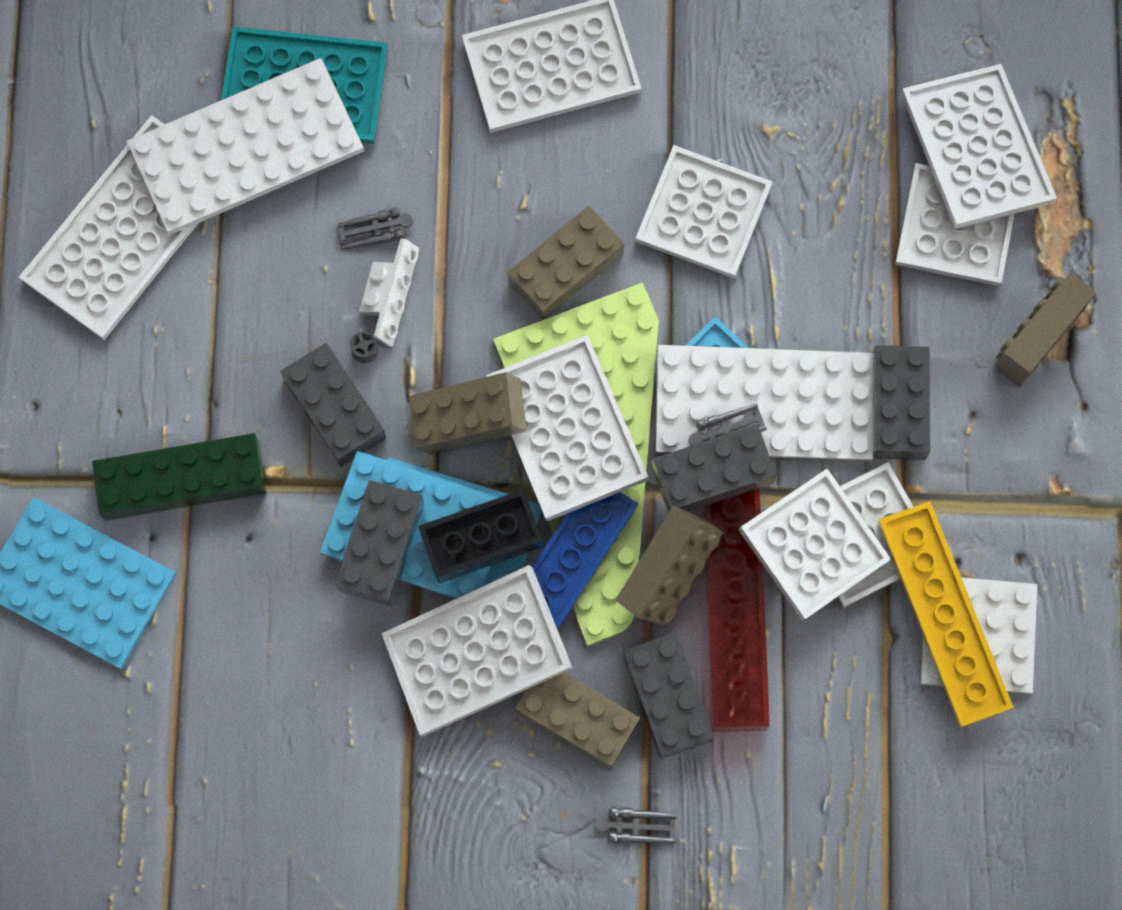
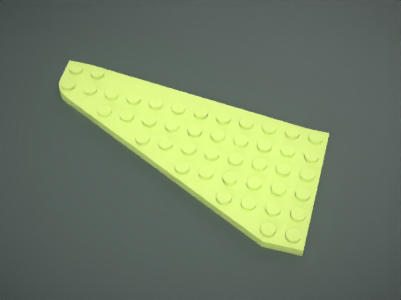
[493,282,659,647]

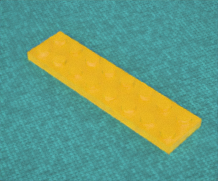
[878,501,1014,728]

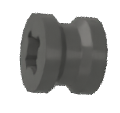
[350,331,378,363]

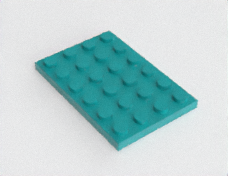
[221,26,388,144]

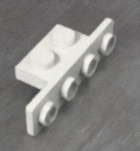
[359,239,419,347]

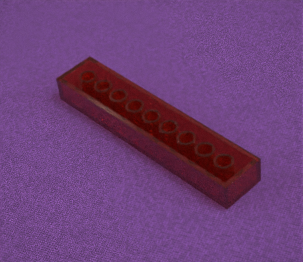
[703,488,770,732]

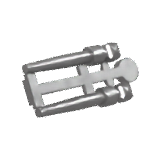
[338,207,414,249]
[688,403,767,446]
[596,807,676,844]

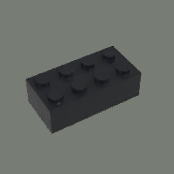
[418,489,543,584]

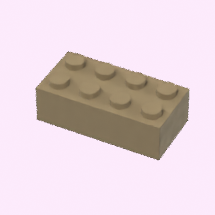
[508,206,624,320]
[995,273,1096,388]
[409,372,527,454]
[615,506,723,626]
[515,673,640,770]

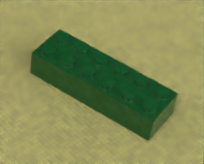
[92,433,267,521]

